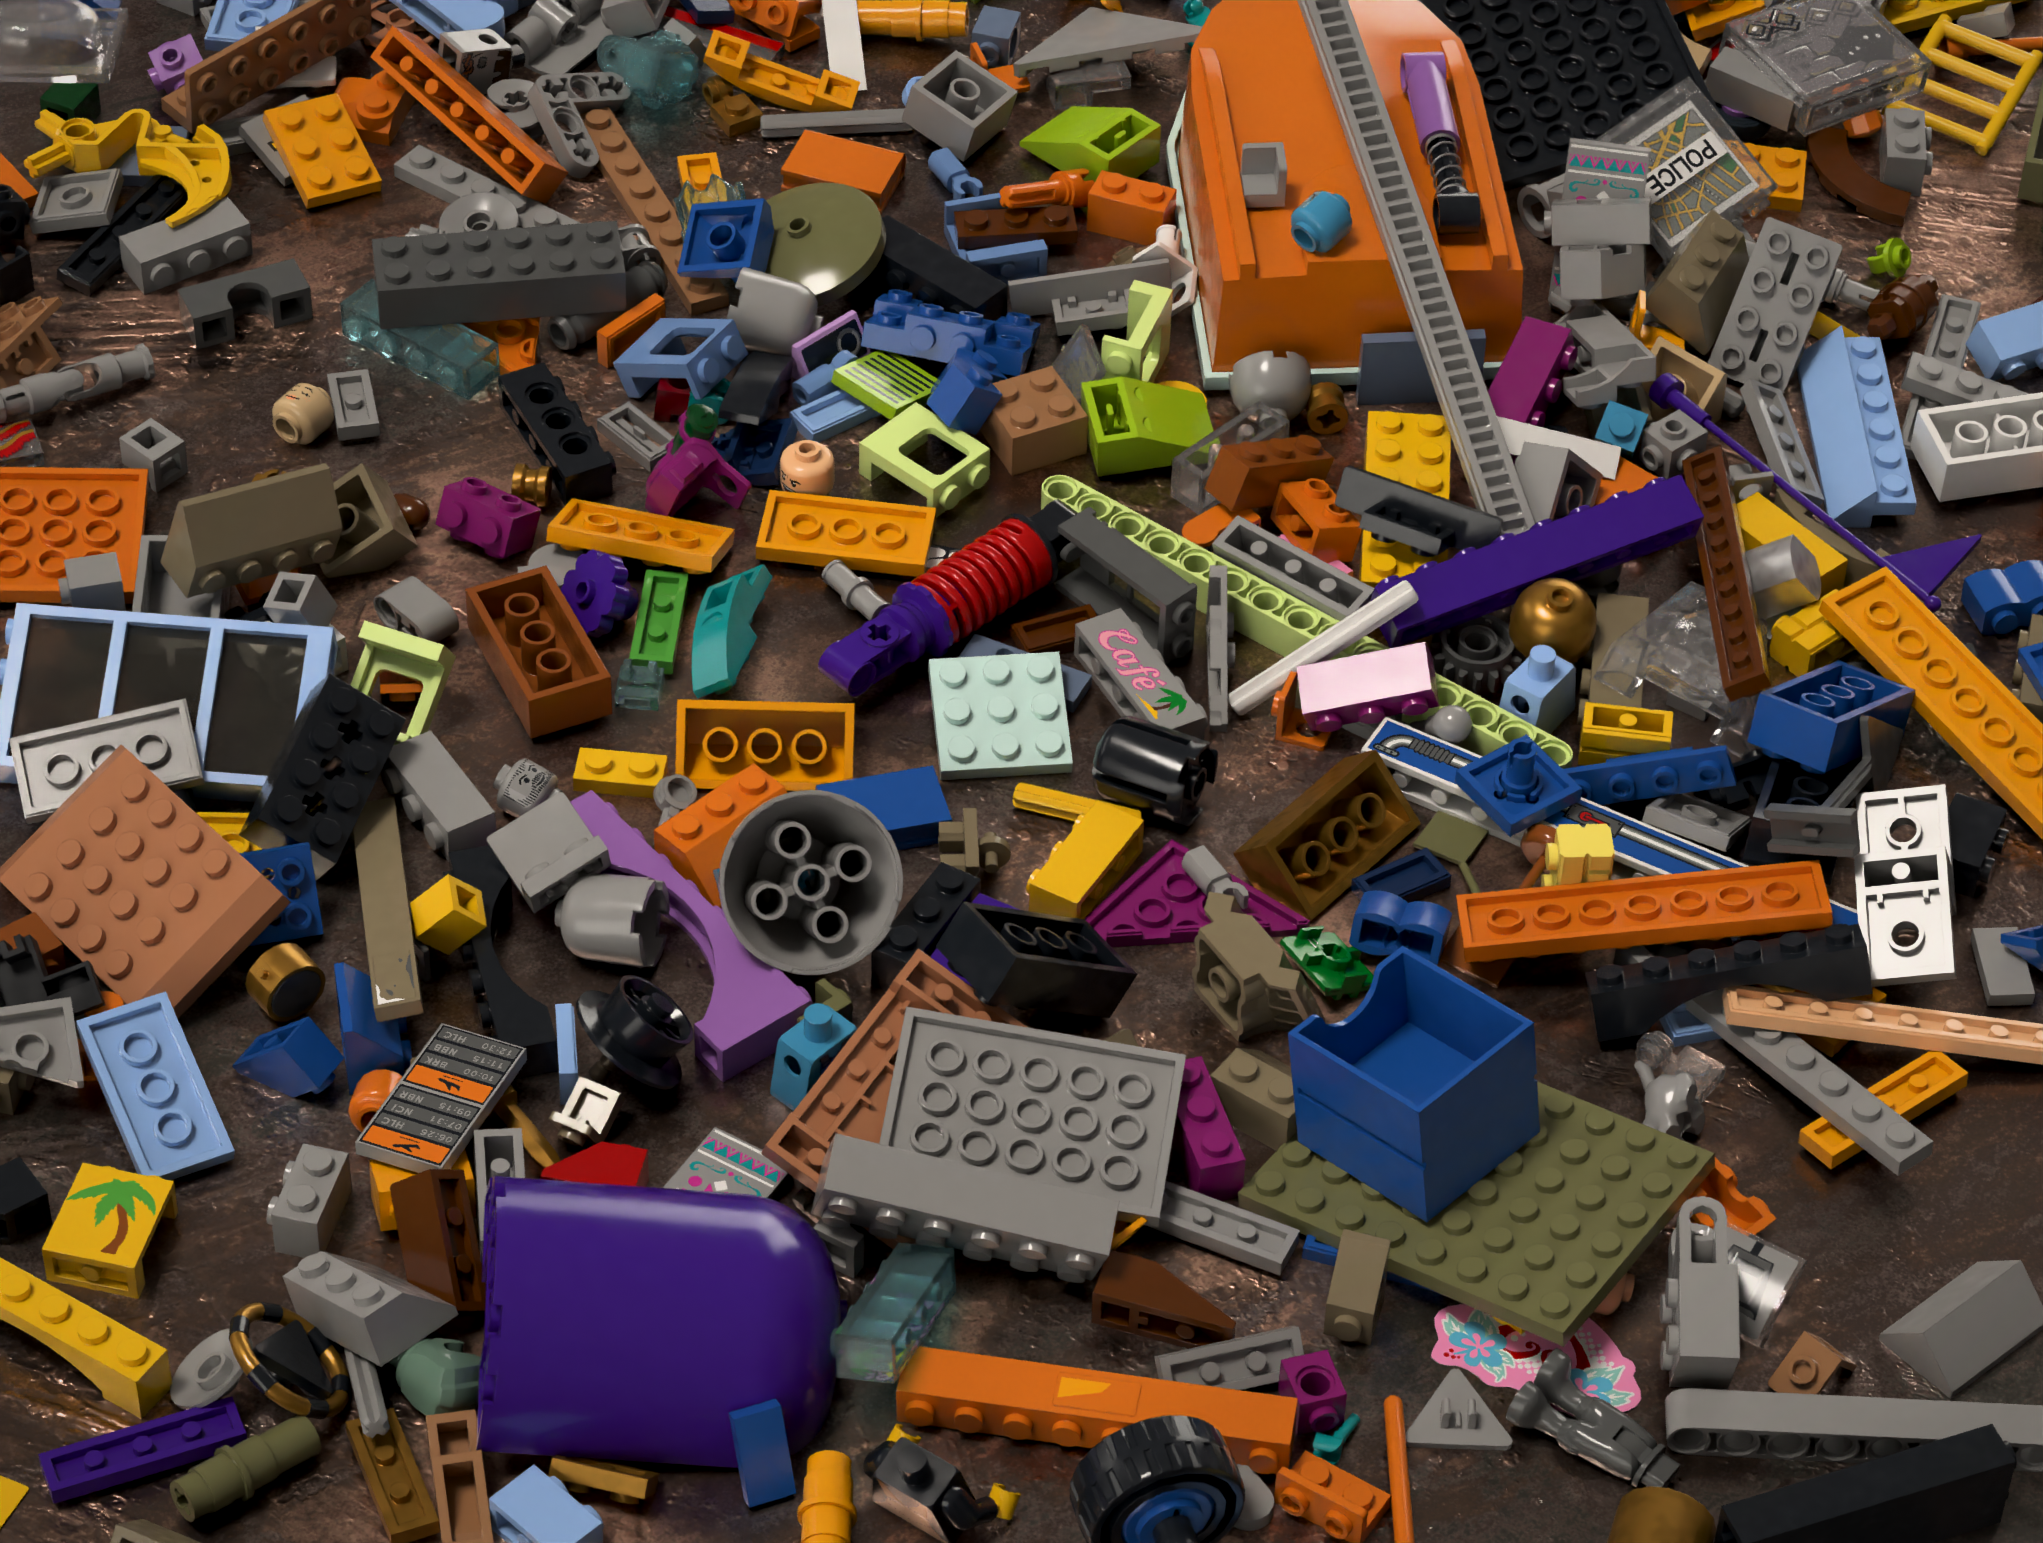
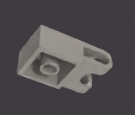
[1660,1196,1740,1389]

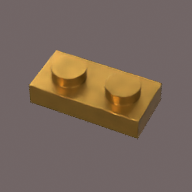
[548,1455,660,1504]

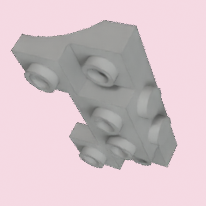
[1554,300,1656,409]

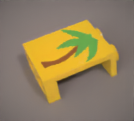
[42,1163,178,1299]

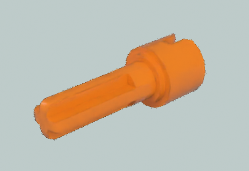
[999,168,1095,209]

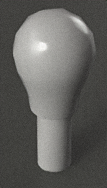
[1409,705,1472,744]

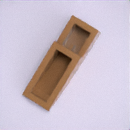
[426,1409,494,1543]

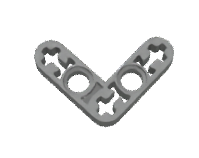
[528,72,631,178]

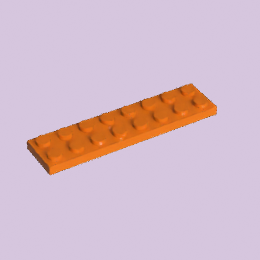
[1456,860,1833,963]

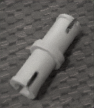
[822,560,891,620]

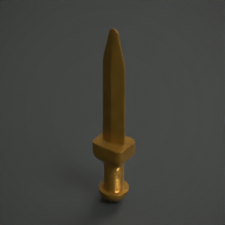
[488,1084,561,1168]

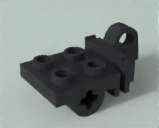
[0,934,105,1017]

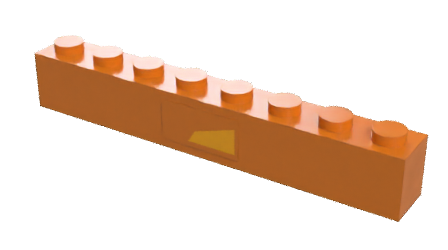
[896,1345,1298,1474]

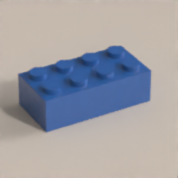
[1747,660,1915,774]

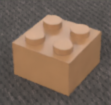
[980,366,1088,476]

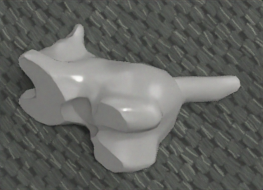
[1634,1060,1705,1141]

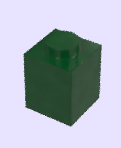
[40,72,101,122]

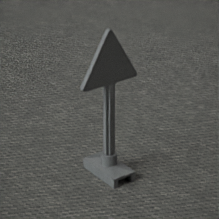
[1764,716,1903,858]

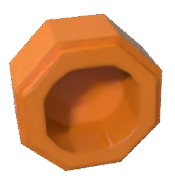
[1843,109,1883,139]

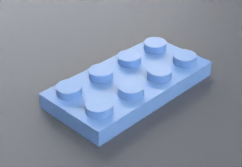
[76,991,235,1180]

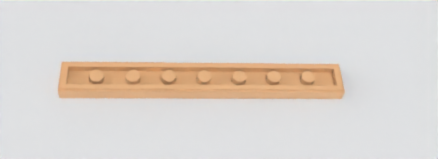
[1722,985,2043,1065]

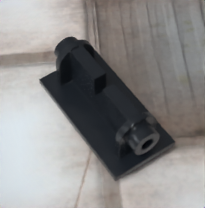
[1696,748,1773,808]

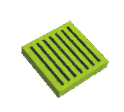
[831,350,937,420]

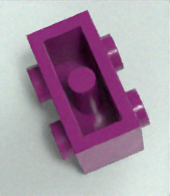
[435,477,542,558]

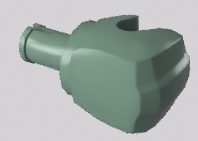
[388,1337,481,1416]

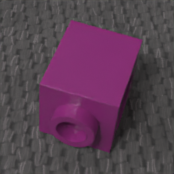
[1278,1349,1347,1435]

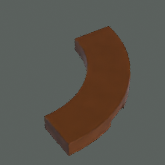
[1806,123,1911,227]

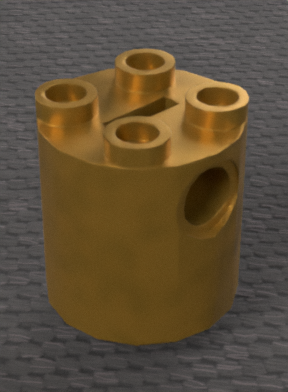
[1607,1486,1716,1543]

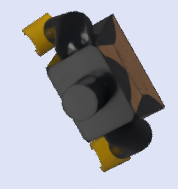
[863,1424,1021,1543]

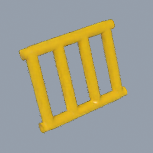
[1882,14,2043,156]

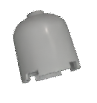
[727,267,824,357]
[555,873,670,969]

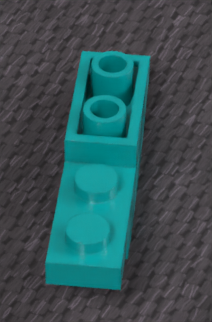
[692,564,773,698]

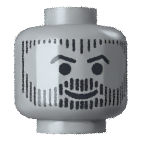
[493,758,563,818]

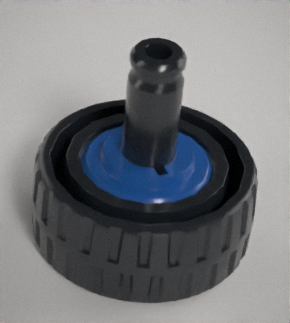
[1069,1415,1245,1543]

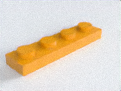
[1799,1050,1968,1169]

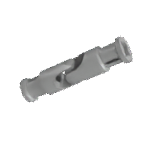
[0,343,155,424]

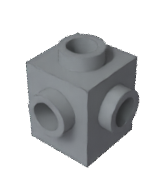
[1639,409,1708,479]

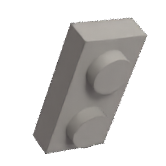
[327,369,380,441]

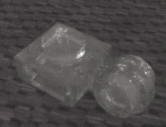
[1635,1031,1726,1104]

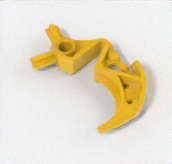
[24,109,232,228]

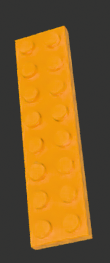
[1818,566,2043,840]

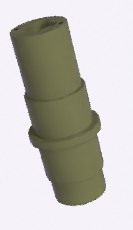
[170,1415,321,1522]

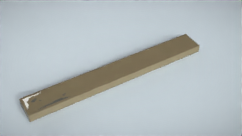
[353,797,424,1022]

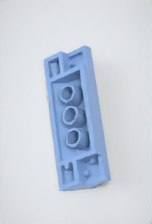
[1797,325,1917,528]

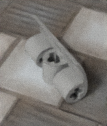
[504,0,614,75]

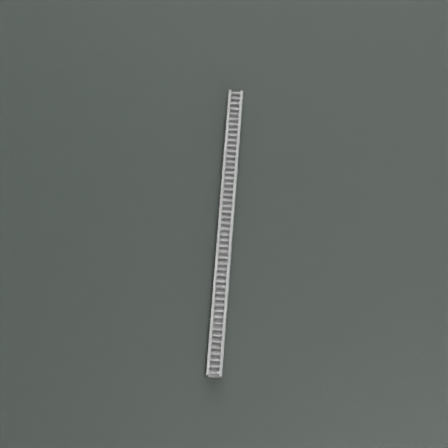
[1297,0,1581,669]

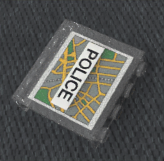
[1565,76,1778,279]

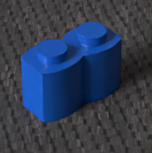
[1961,560,2043,635]
[1349,890,1452,965]

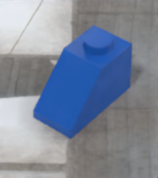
[232,1016,345,1098]

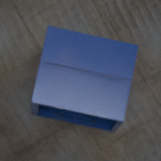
[1288,946,1540,1222]

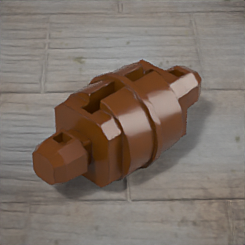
[1867,274,1939,340]

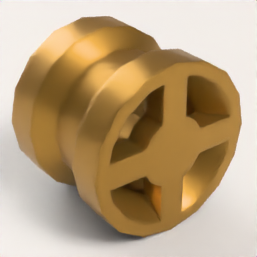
[1305,382,1349,435]
[511,463,553,508]

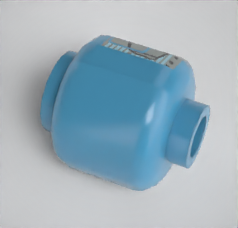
[1291,191,1352,252]

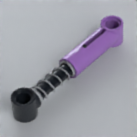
[1400,51,1481,235]

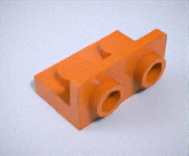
[729,0,822,37]
[1274,1450,1391,1543]

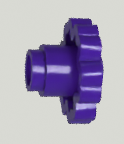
[561,549,638,639]

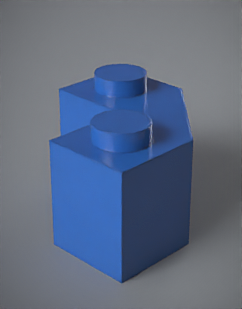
[926,348,1007,435]

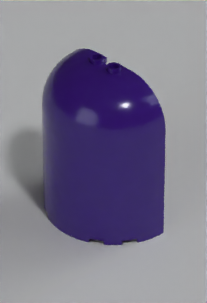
[476,1176,848,1468]

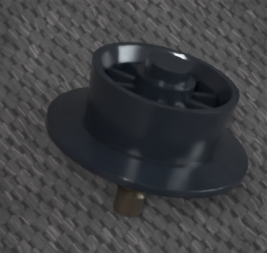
[576,975,694,1090]

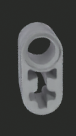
[373,576,459,643]

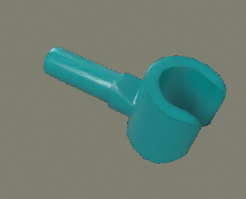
[1313,1413,1360,1466]

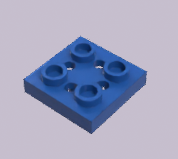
[1455,734,1582,837]
[240,842,324,946]

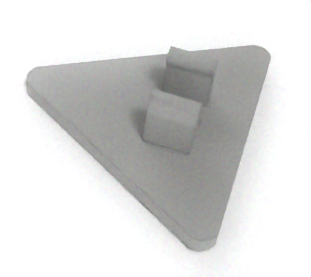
[1406,1369,1513,1451]

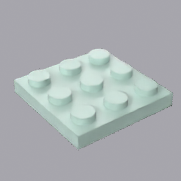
[928,652,1073,780]

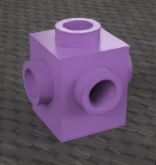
[147,33,203,95]

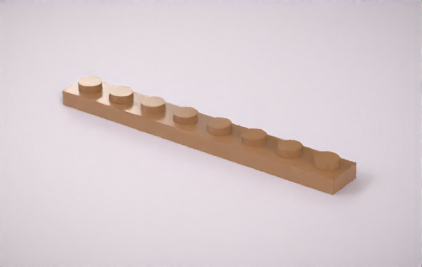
[580,106,729,316]

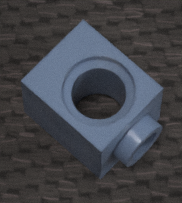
[971,5,1021,68]

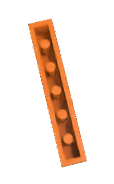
[370,25,569,204]

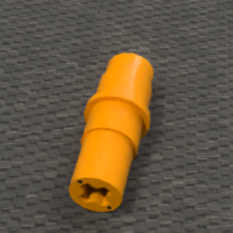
[856,0,969,42]
[797,1450,857,1543]

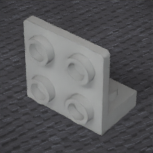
[487,792,611,913]

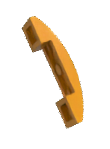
[703,29,860,113]

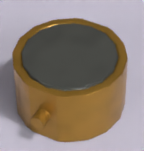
[245,943,326,1022]

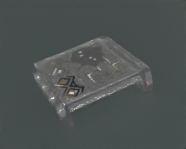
[1718,0,1932,136]

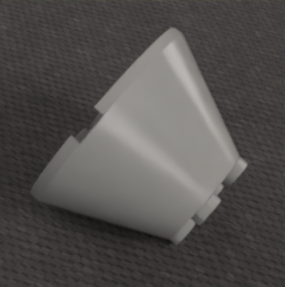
[718,790,903,975]

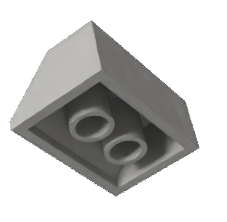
[282,1251,459,1367]

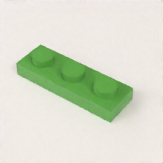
[629,569,689,674]

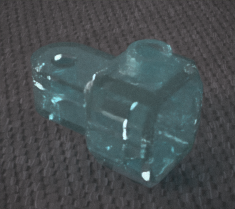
[597,29,699,110]

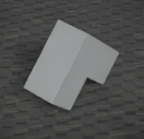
[1957,2,2016,38]

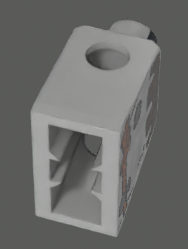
[438,29,525,99]

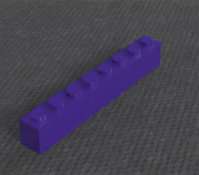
[1370,474,1704,648]

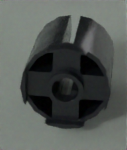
[1092,716,1218,827]

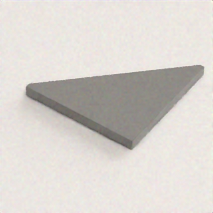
[1013,7,1203,78]

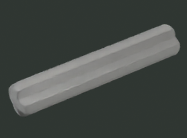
[344,1348,390,1438]

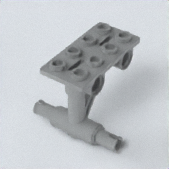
[1708,217,1881,395]

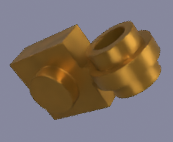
[702,75,763,138]

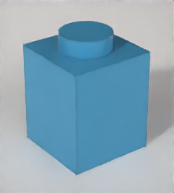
[1594,400,1649,462]

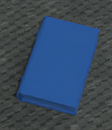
[815,765,952,850]

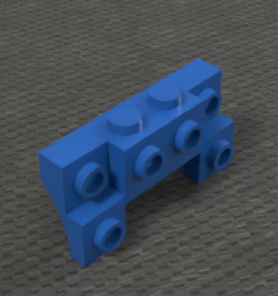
[861,289,1041,376]

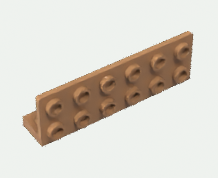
[161,0,372,134]

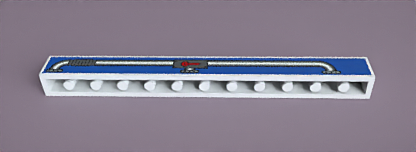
[1361,717,1858,942]

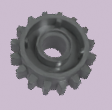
[1429,614,1524,695]

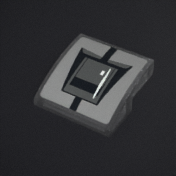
[1727,1222,1808,1348]

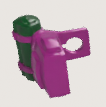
[645,404,751,517]

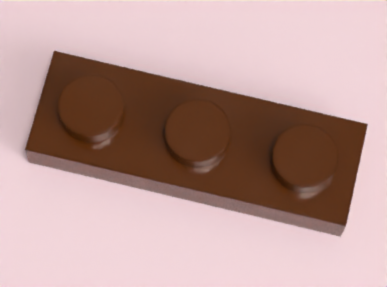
[954,205,1078,249]

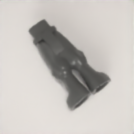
[1506,1348,1681,1488]

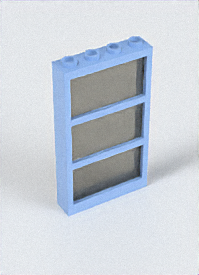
[0,603,338,802]

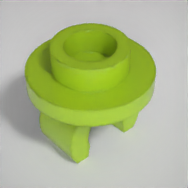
[1866,237,1911,278]

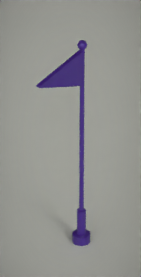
[1649,373,1982,612]

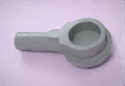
[652,774,697,850]

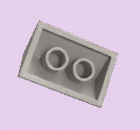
[1879,1260,2043,1399]

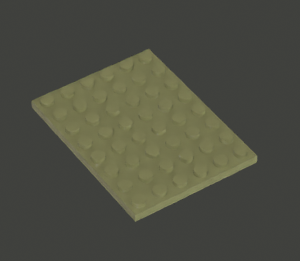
[1238,1081,1715,1347]

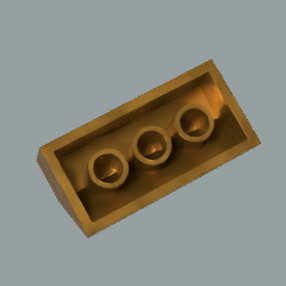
[1233,749,1421,921]

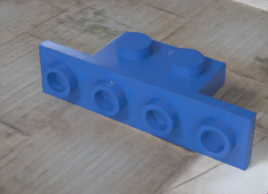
[1563,745,1737,805]

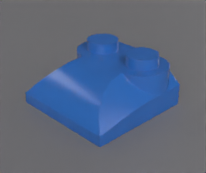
[677,198,774,284]

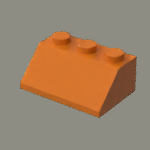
[654,763,788,909]

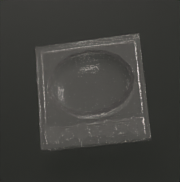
[0,0,129,83]

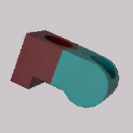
[653,378,731,425]

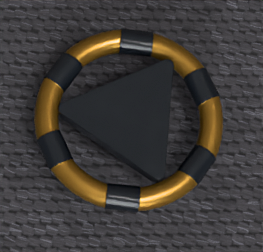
[229,1302,351,1419]

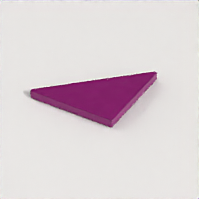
[1084,839,1310,947]

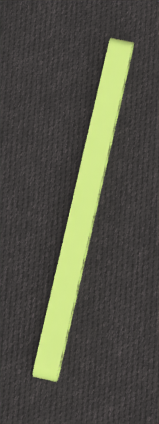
[1041,475,1573,769]

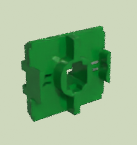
[1280,926,1374,1000]

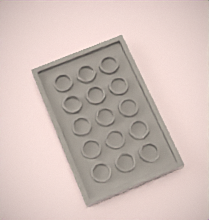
[879,1006,1186,1227]

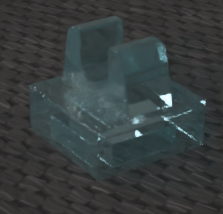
[615,659,665,711]

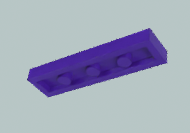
[38,1396,247,1504]

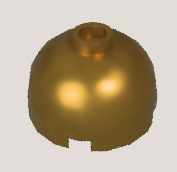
[1509,578,1596,663]

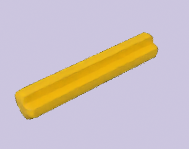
[1012,782,1142,822]

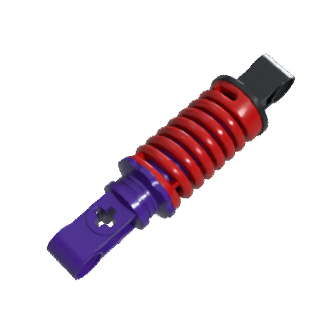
[818,499,1078,697]

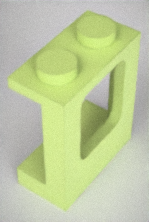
[1100,280,1173,383]
[859,402,990,518]
[350,620,456,745]

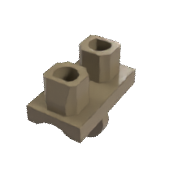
[938,808,1011,877]

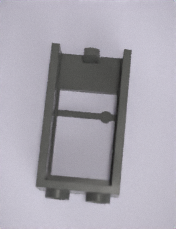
[1055,507,1197,666]

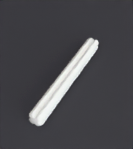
[1228,580,1419,715]

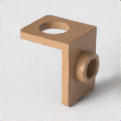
[1768,1331,1858,1395]

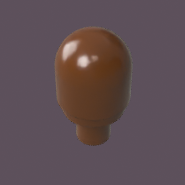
[394,493,430,531]

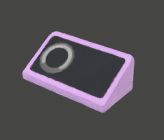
[792,310,871,380]

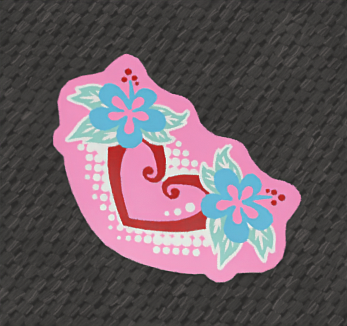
[1431,1304,1641,1418]

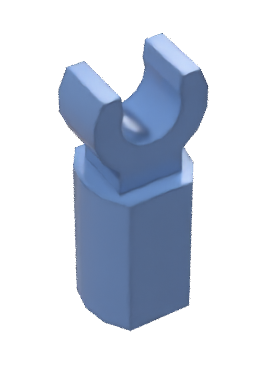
[928,147,983,200]
[792,350,858,406]

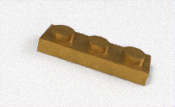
[345,1408,440,1543]

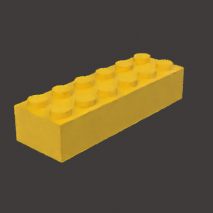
[1359,410,1451,588]

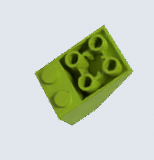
[1019,106,1161,181]
[1081,376,1219,477]

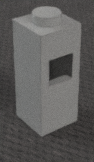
[1544,197,1652,246]

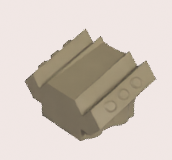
[1192,892,1325,1042]

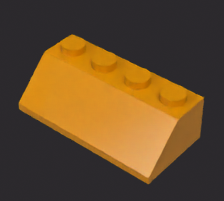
[675,699,855,791]

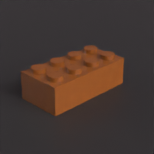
[465,565,613,739]

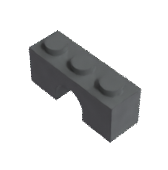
[177,258,313,350]

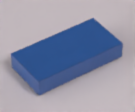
[728,1398,796,1508]

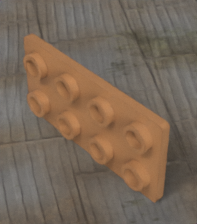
[0,296,63,389]

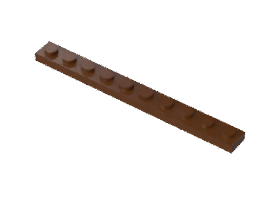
[1682,445,1771,702]

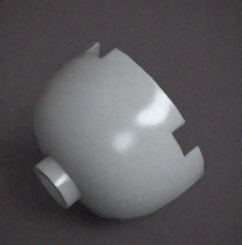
[1228,350,1312,428]

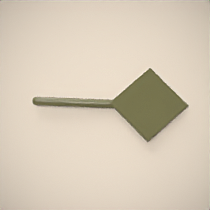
[1413,810,1489,893]

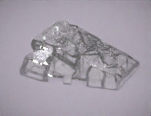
[1593,581,1767,758]

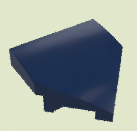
[711,417,798,486]

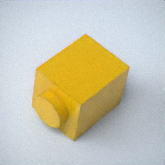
[410,874,487,955]

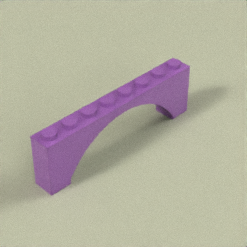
[570,790,813,1082]

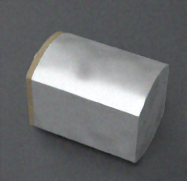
[1745,534,1821,621]

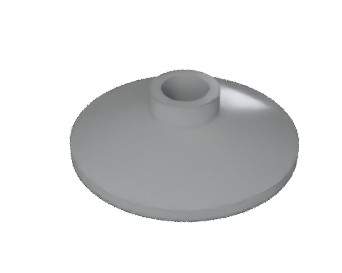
[439,192,519,234]
[170,1328,253,1410]

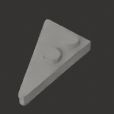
[1206,565,1235,732]
[0,997,84,1088]

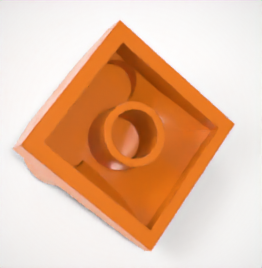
[334,70,416,146]

